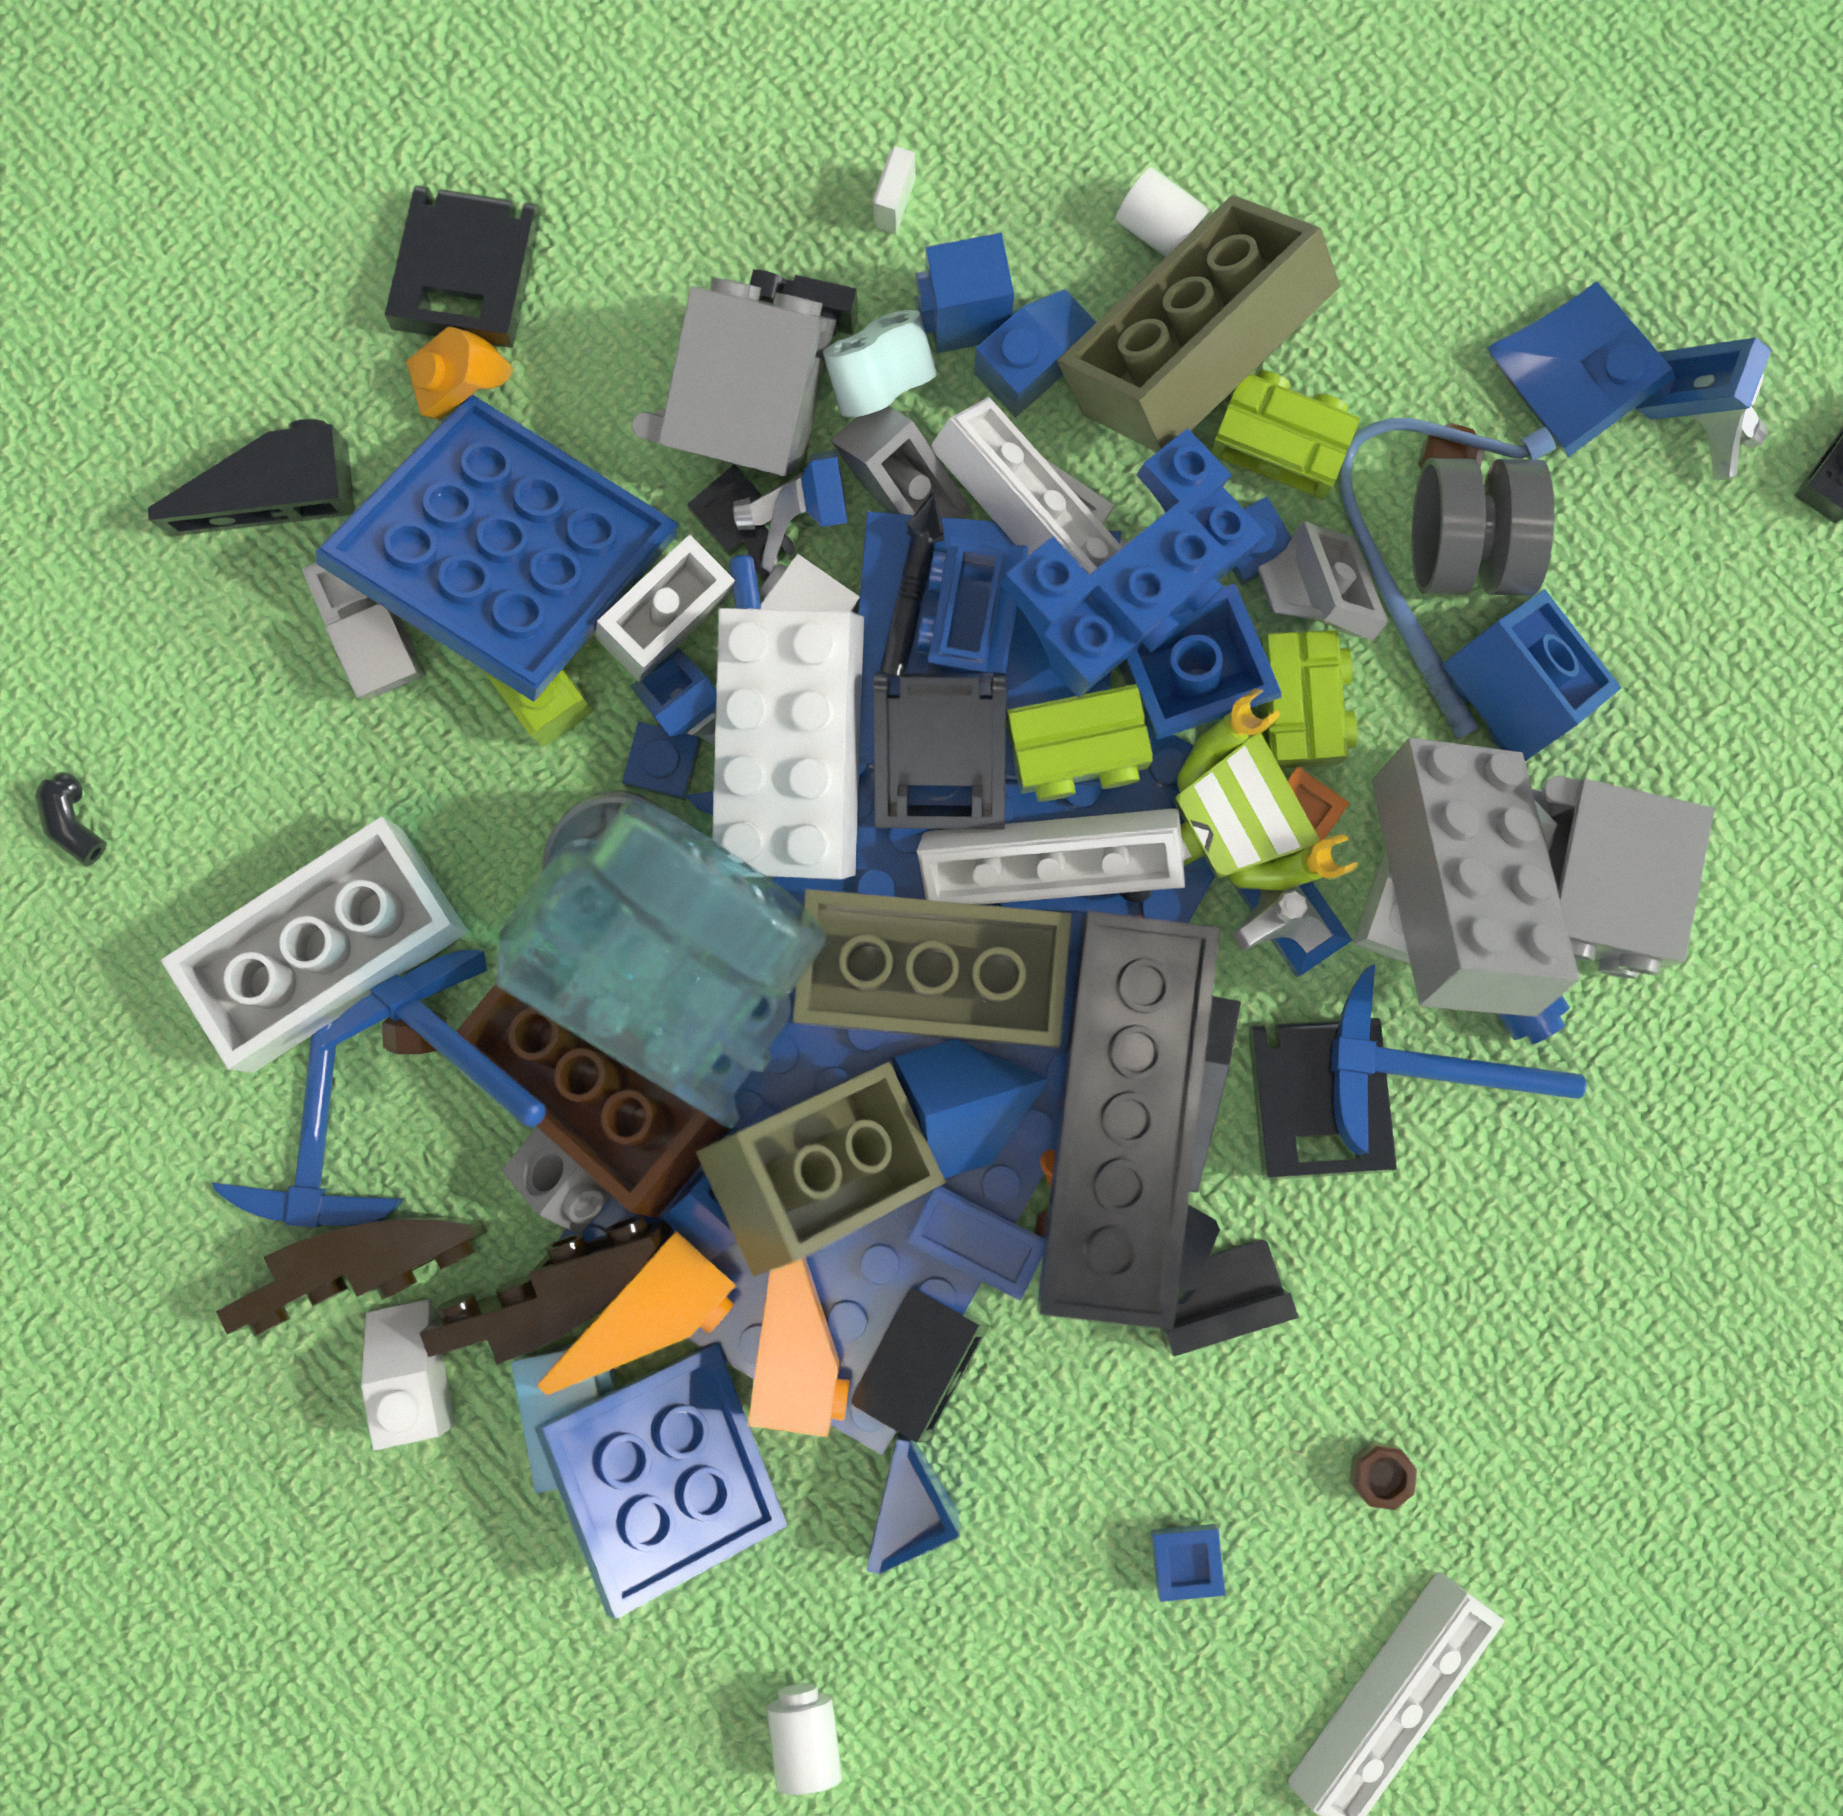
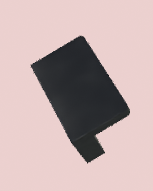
[1160,1239,1299,1357]
[852,1289,990,1443]

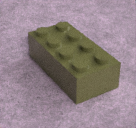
[1057,195,1341,452]
[793,889,1072,1049]

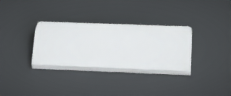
[931,397,1123,575]
[917,809,1185,905]
[1288,1572,1505,1816]

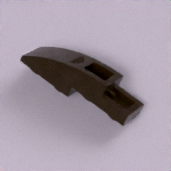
[419,1215,672,1364]
[216,1216,488,1337]

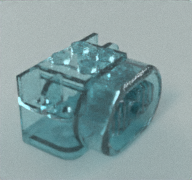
[497,800,826,1129]

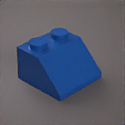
[1118,583,1281,740]
[1441,589,1621,761]

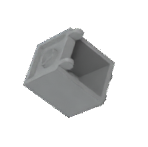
[632,277,836,476]
[1532,776,1715,979]

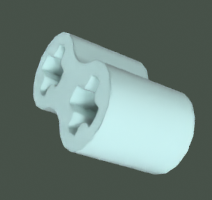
[823,310,937,417]

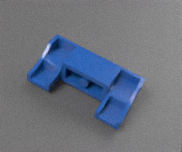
[1000,428,1267,698]

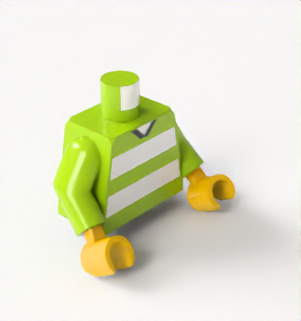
[1173,689,1357,891]

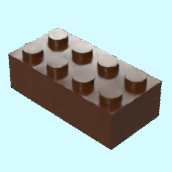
[456,942,741,1218]

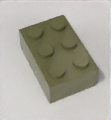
[696,1062,946,1277]

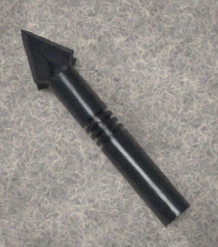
[879,491,944,680]

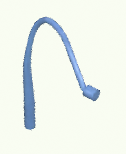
[1338,418,1556,740]

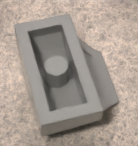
[1258,521,1388,640]

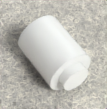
[1115,167,1213,257]
[766,1683,842,1795]

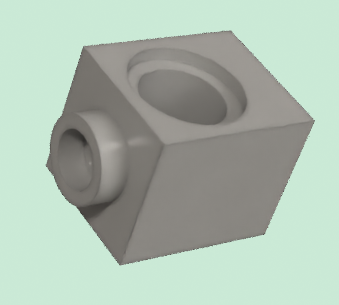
[325,597,426,700]
[501,1127,612,1234]

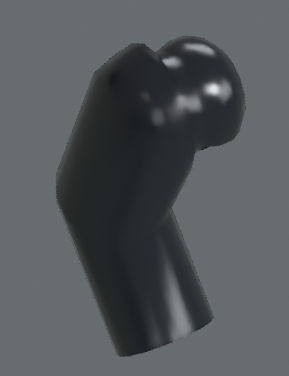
[35,772,107,866]

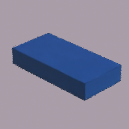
[904,1185,1045,1301]

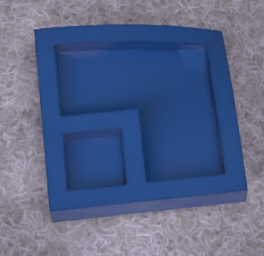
[1487,281,1675,457]

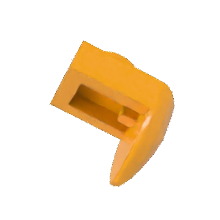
[406,326,513,420]

